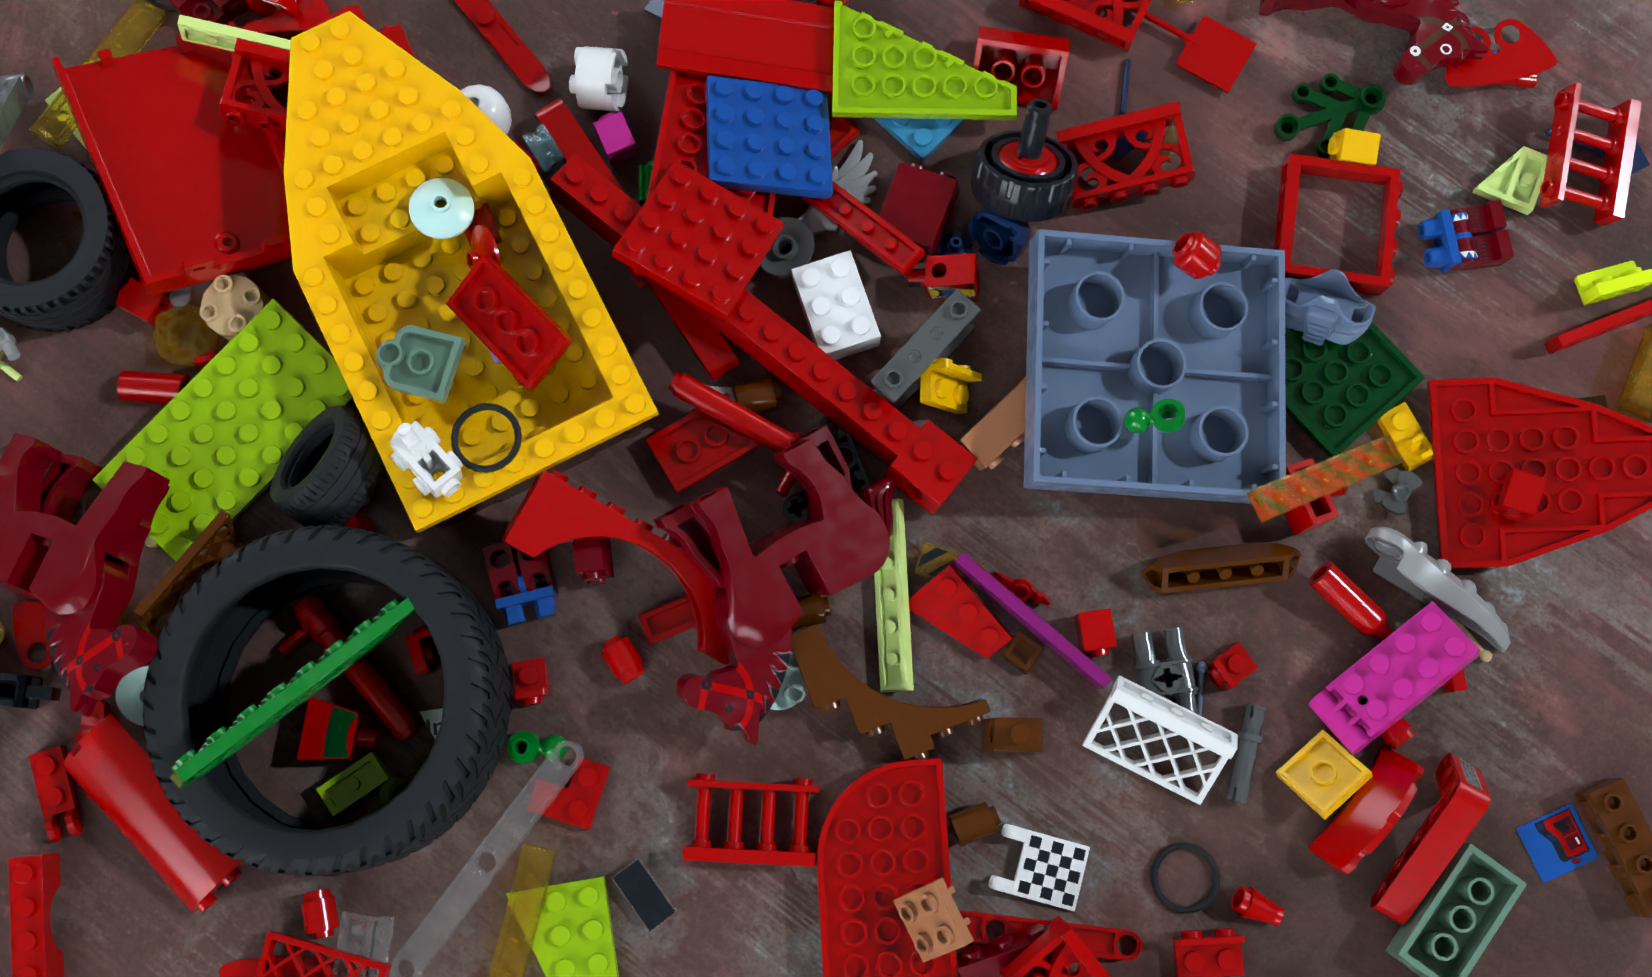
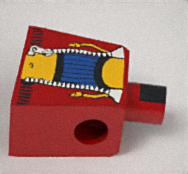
[908,254,980,302]

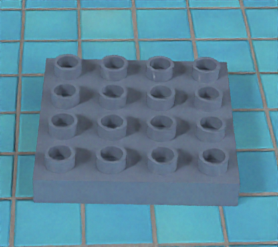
[1023,229,1286,505]

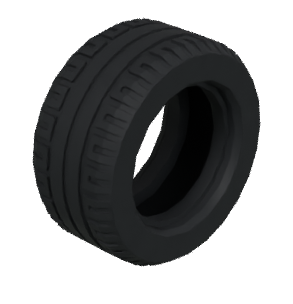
[270,405,386,527]

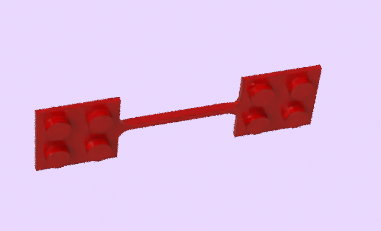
[1063,0,1257,94]

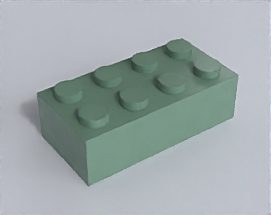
[1385,843,1527,977]

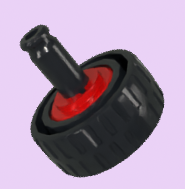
[971,99,1079,222]

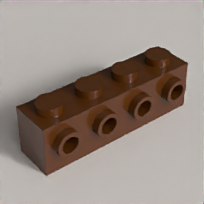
[1574,778,1652,918]

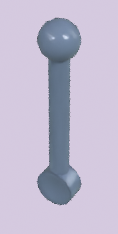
[1195,661,1208,716]

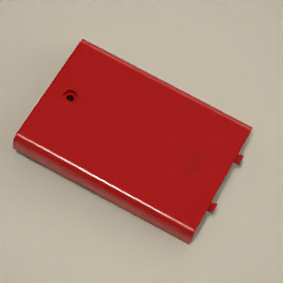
[52,21,292,295]

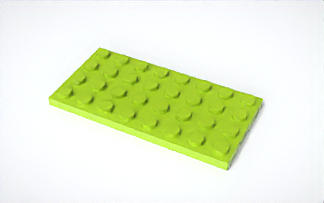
[92,299,354,561]

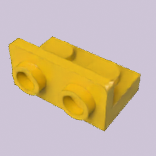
[920,358,982,415]

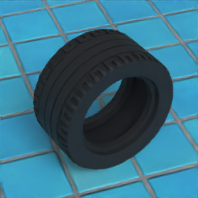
[0,147,138,332]

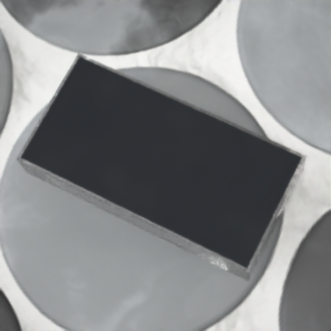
[612,858,677,932]

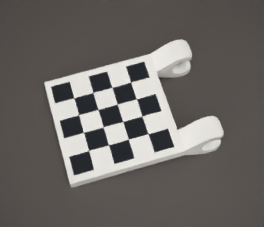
[988,824,1090,912]

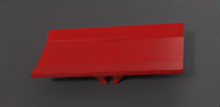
[656,0,834,94]

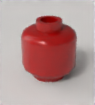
[1172,231,1221,279]

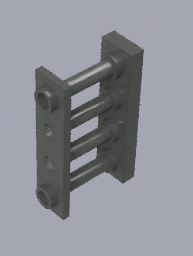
[871,289,981,411]

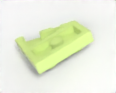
[1472,146,1548,215]

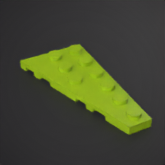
[505,876,619,977]

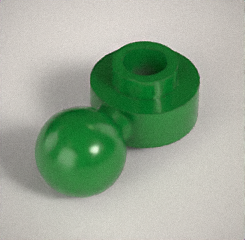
[1124,399,1185,433]
[507,731,568,764]

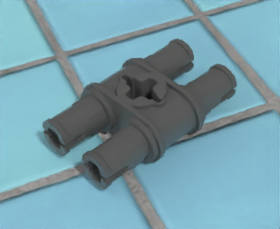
[1132,627,1199,731]

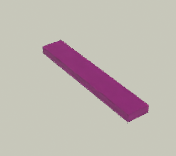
[952,553,1112,689]

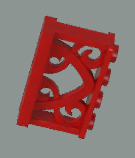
[1019,0,1152,52]
[219,38,290,132]
[1056,101,1195,211]
[999,915,1111,977]

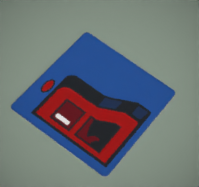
[1517,804,1598,883]

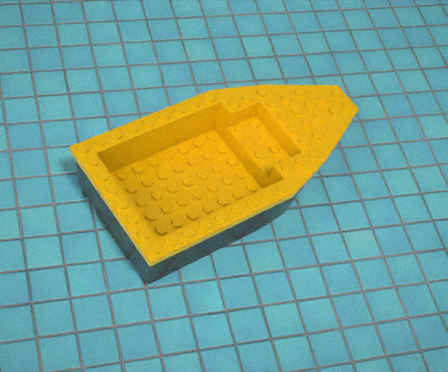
[284,11,659,533]

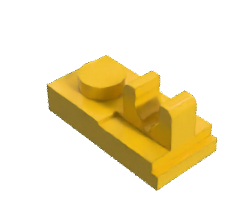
[1376,402,1433,471]

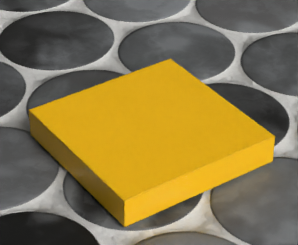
[1276,729,1373,820]

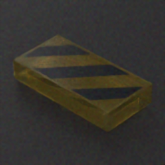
[914,542,985,591]

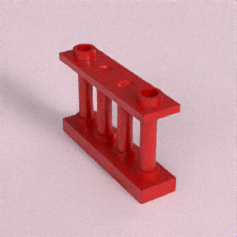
[1539,82,1642,226]
[682,773,819,867]

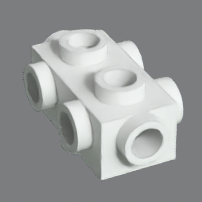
[389,421,463,499]

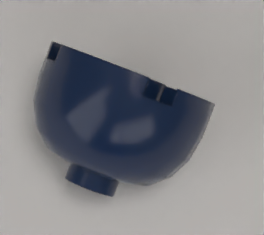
[968,207,1031,265]

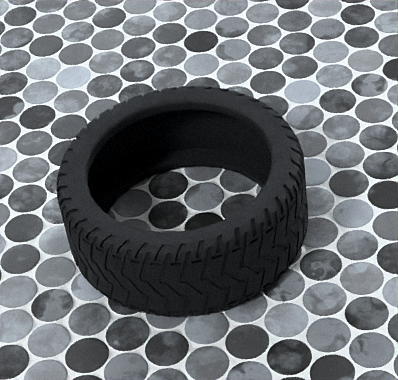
[143,525,511,877]

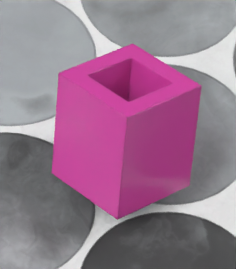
[593,112,639,166]

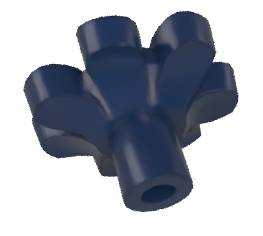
[935,230,974,256]

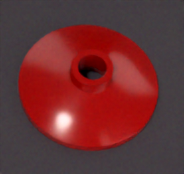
[466,225,501,269]

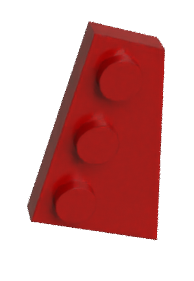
[909,563,1013,659]

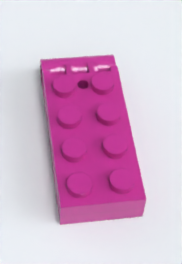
[1308,601,1480,755]

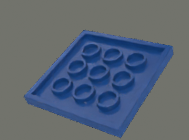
[705,76,833,199]

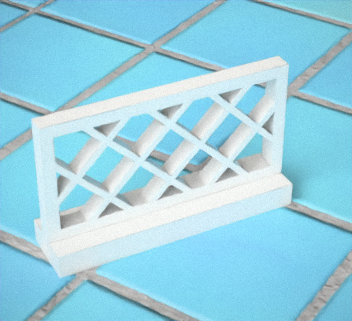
[1083,675,1238,805]

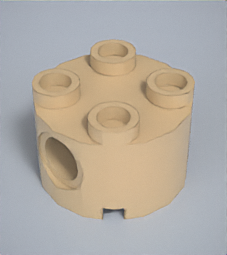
[199,274,271,342]

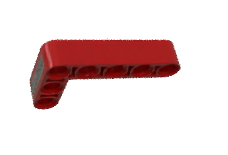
[1370,753,1491,925]

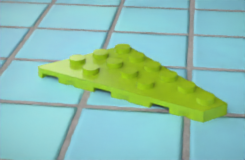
[832,1,1017,120]

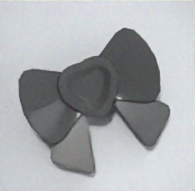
[1373,468,1422,516]

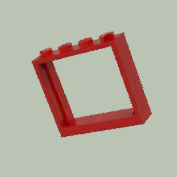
[1273,154,1403,296]

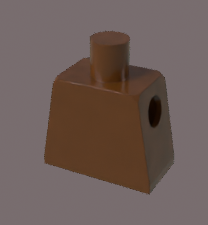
[982,717,1044,753]

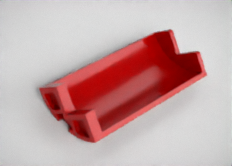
[63,713,245,914]

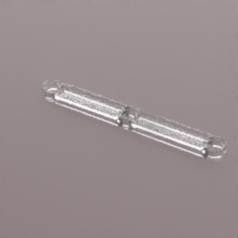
[389,741,584,977]

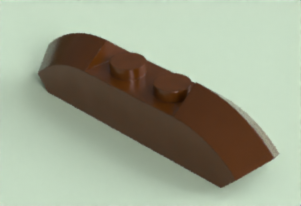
[1140,542,1301,594]

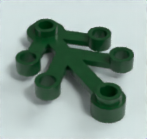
[1274,73,1386,158]

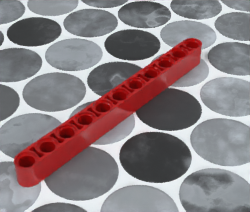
[534,97,740,382]

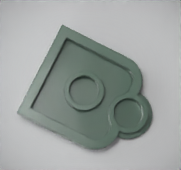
[376,325,466,404]

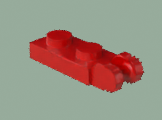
[29,745,83,843]

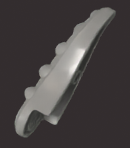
[1364,527,1511,652]

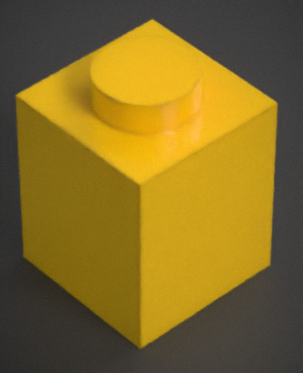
[1327,128,1381,165]

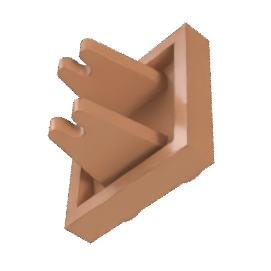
[893,878,974,963]

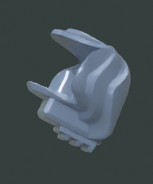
[1285,269,1376,345]

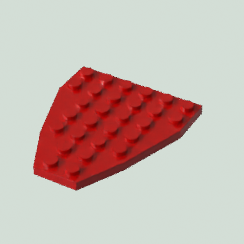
[1427,377,1652,569]

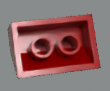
[972,26,1069,110]

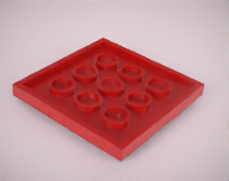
[611,160,785,321]

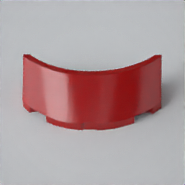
[1307,745,1425,874]

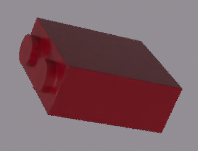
[879,163,959,256]

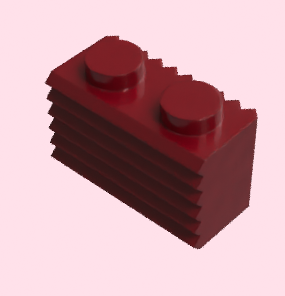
[571,537,614,585]

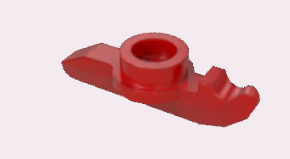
[993,571,1050,605]

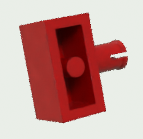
[1280,458,1347,536]

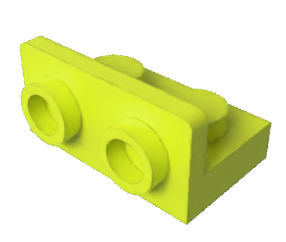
[1574,261,1652,306]

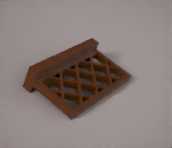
[133,510,245,639]

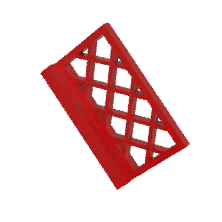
[255,930,392,977]

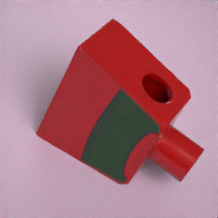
[297,697,381,761]

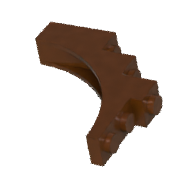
[791,624,991,760]

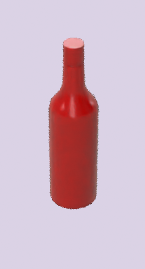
[1308,561,1393,640]

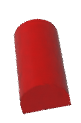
[117,370,191,406]

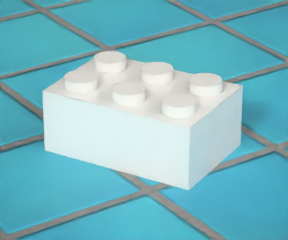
[791,250,881,360]

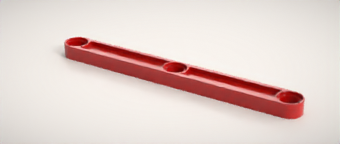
[959,910,1143,961]

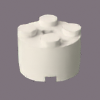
[569,46,628,111]

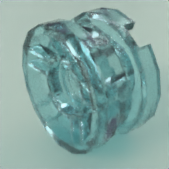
[522,123,565,173]

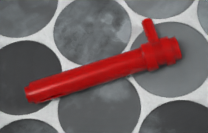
[668,372,801,497]
[278,595,419,742]

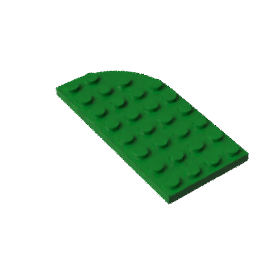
[170,598,415,789]

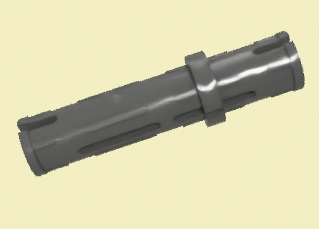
[1226,703,1267,804]

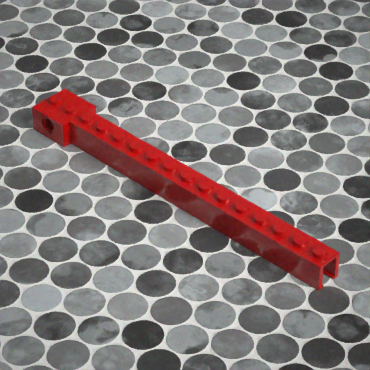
[550,154,978,516]

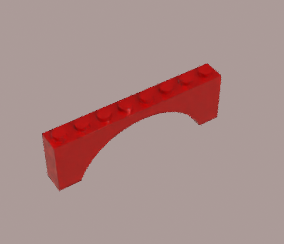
[501,468,729,666]

